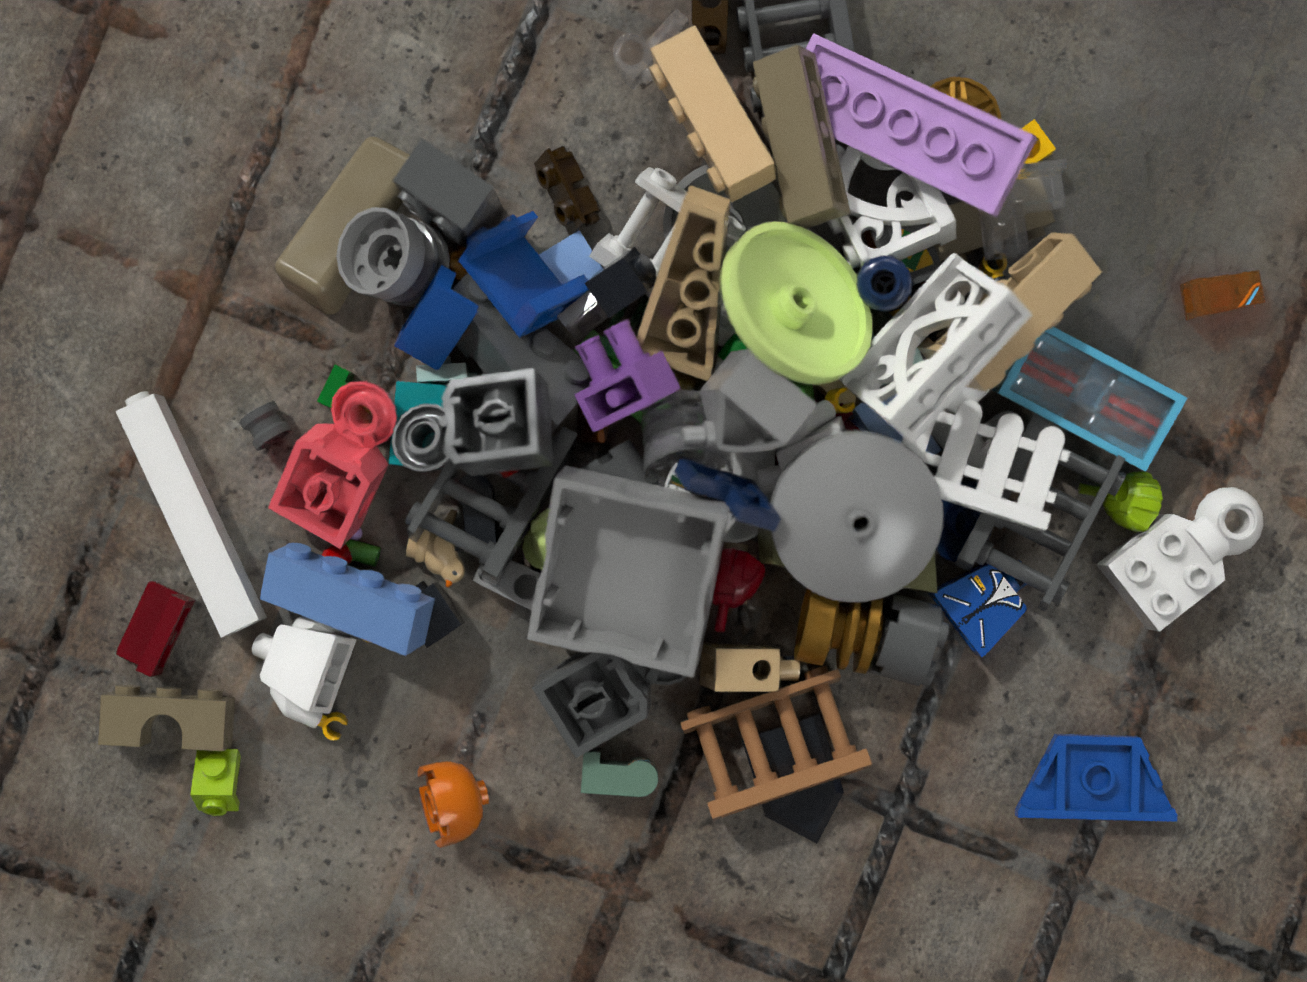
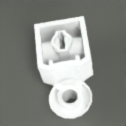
[1096,487,1264,632]

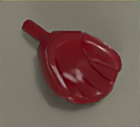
[712,548,766,632]

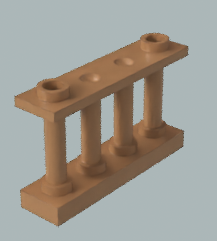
[681,666,872,820]

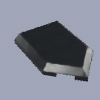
[741,713,844,844]

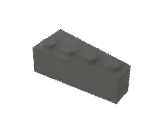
[452,273,592,434]

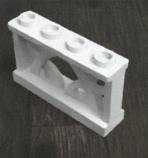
[827,145,956,271]
[839,253,1032,444]

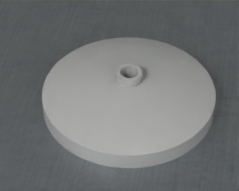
[771,431,943,602]

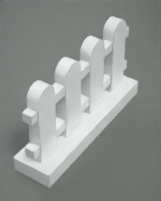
[901,400,1070,532]

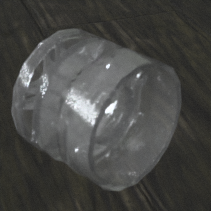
[641,390,733,487]

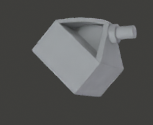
[681,349,817,452]

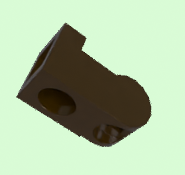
[691,0,728,54]

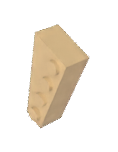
[648,25,776,203]
[917,233,1102,392]

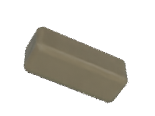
[275,137,410,314]

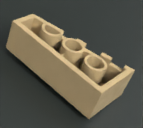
[636,185,731,381]

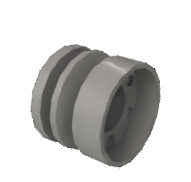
[336,207,450,307]

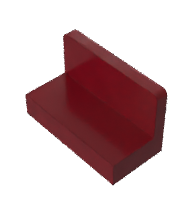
[116,581,196,677]

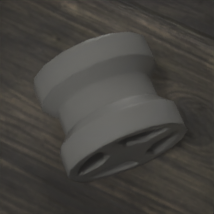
[239,401,292,451]

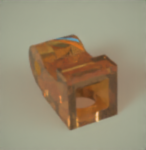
[1180,270,1266,321]

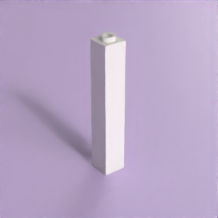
[116,391,267,637]

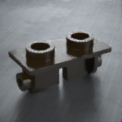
[534,146,601,236]

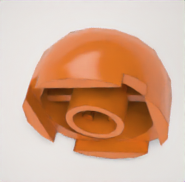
[418,761,489,848]

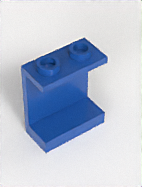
[458,211,589,338]

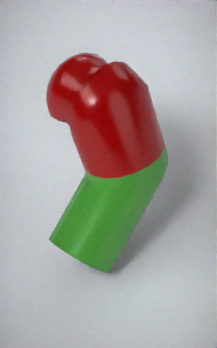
[321,539,381,567]

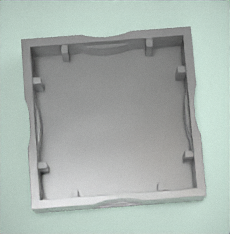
[527,465,730,677]

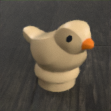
[406,509,465,588]

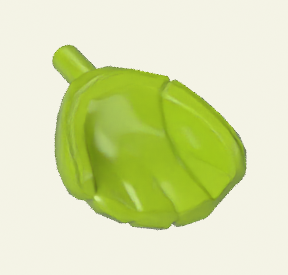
[1078,471,1163,533]

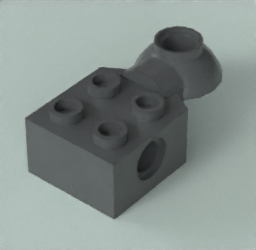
[392,369,553,476]
[532,651,687,758]

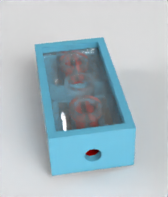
[993,327,1187,472]

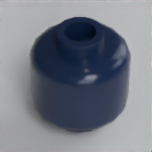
[856,255,913,312]

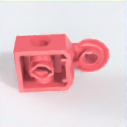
[268,381,397,549]

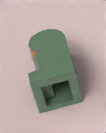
[581,748,658,797]

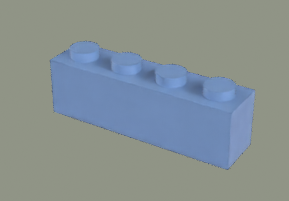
[260,543,435,656]

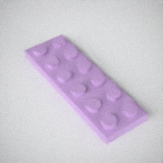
[806,33,1037,217]

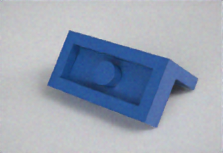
[394,265,479,370]

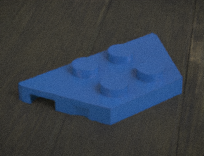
[1015,734,1178,822]

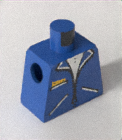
[928,560,1027,657]

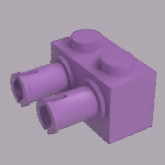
[574,319,681,432]

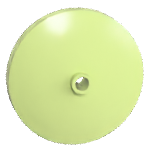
[721,222,872,384]

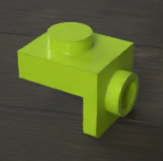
[190,749,241,816]

